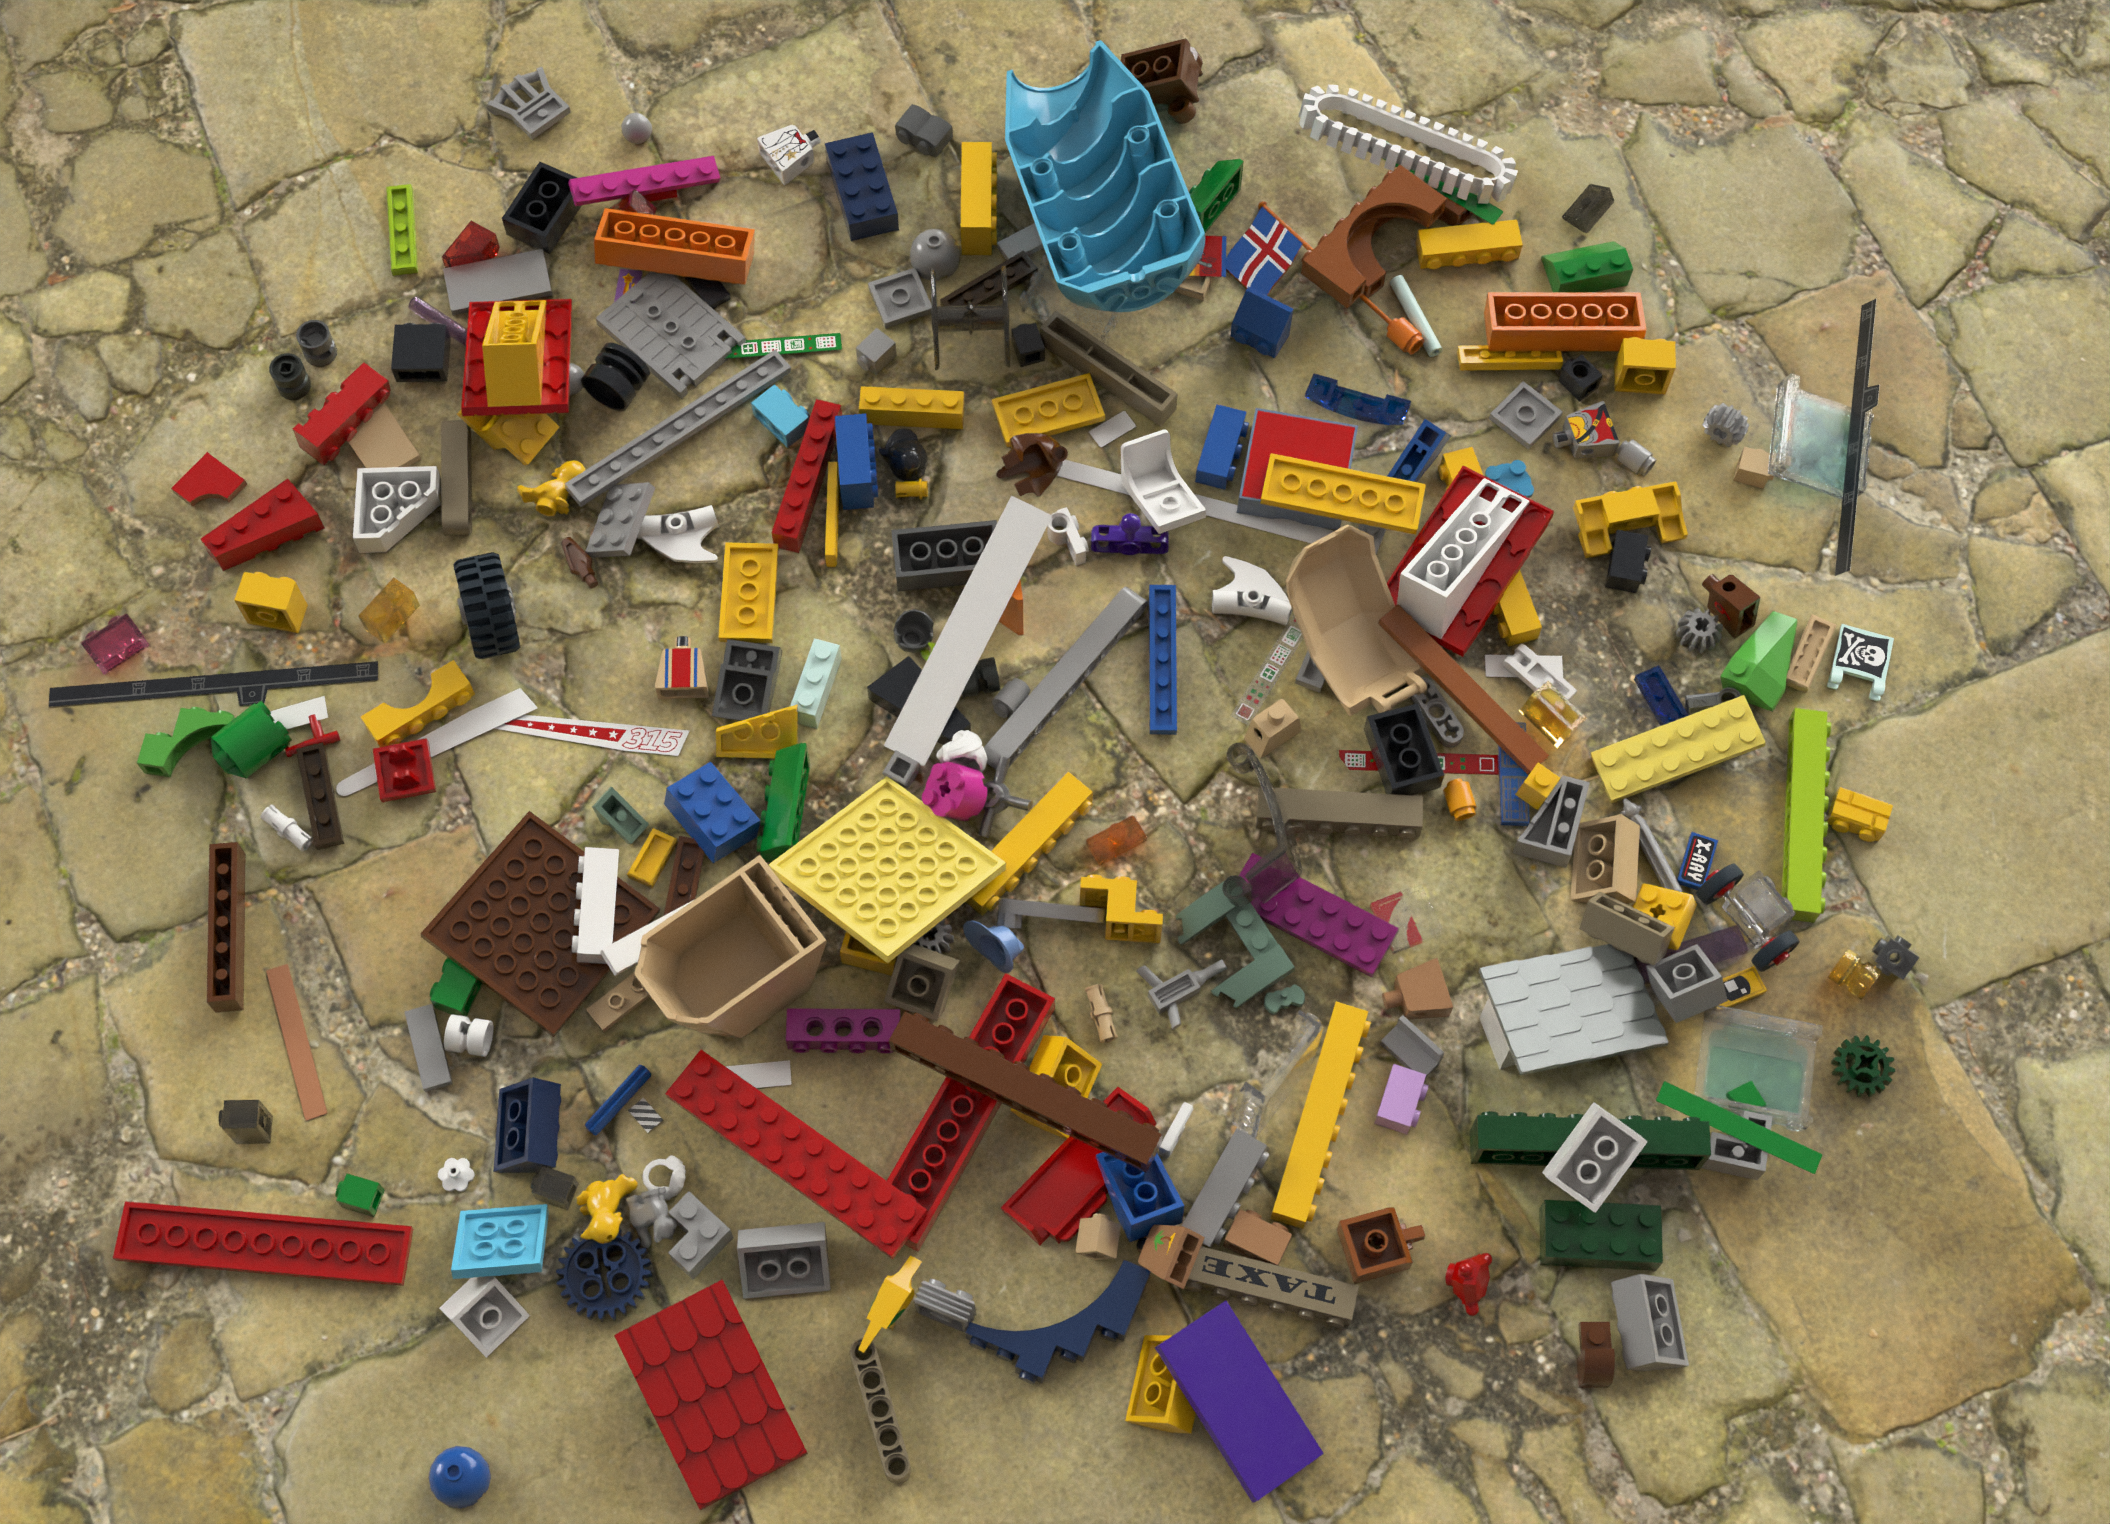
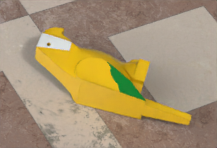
[858,1255,922,1353]

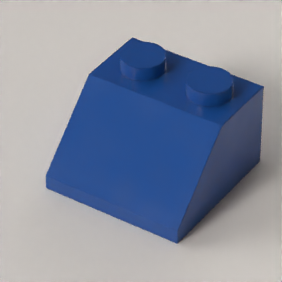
[1230,286,1293,358]

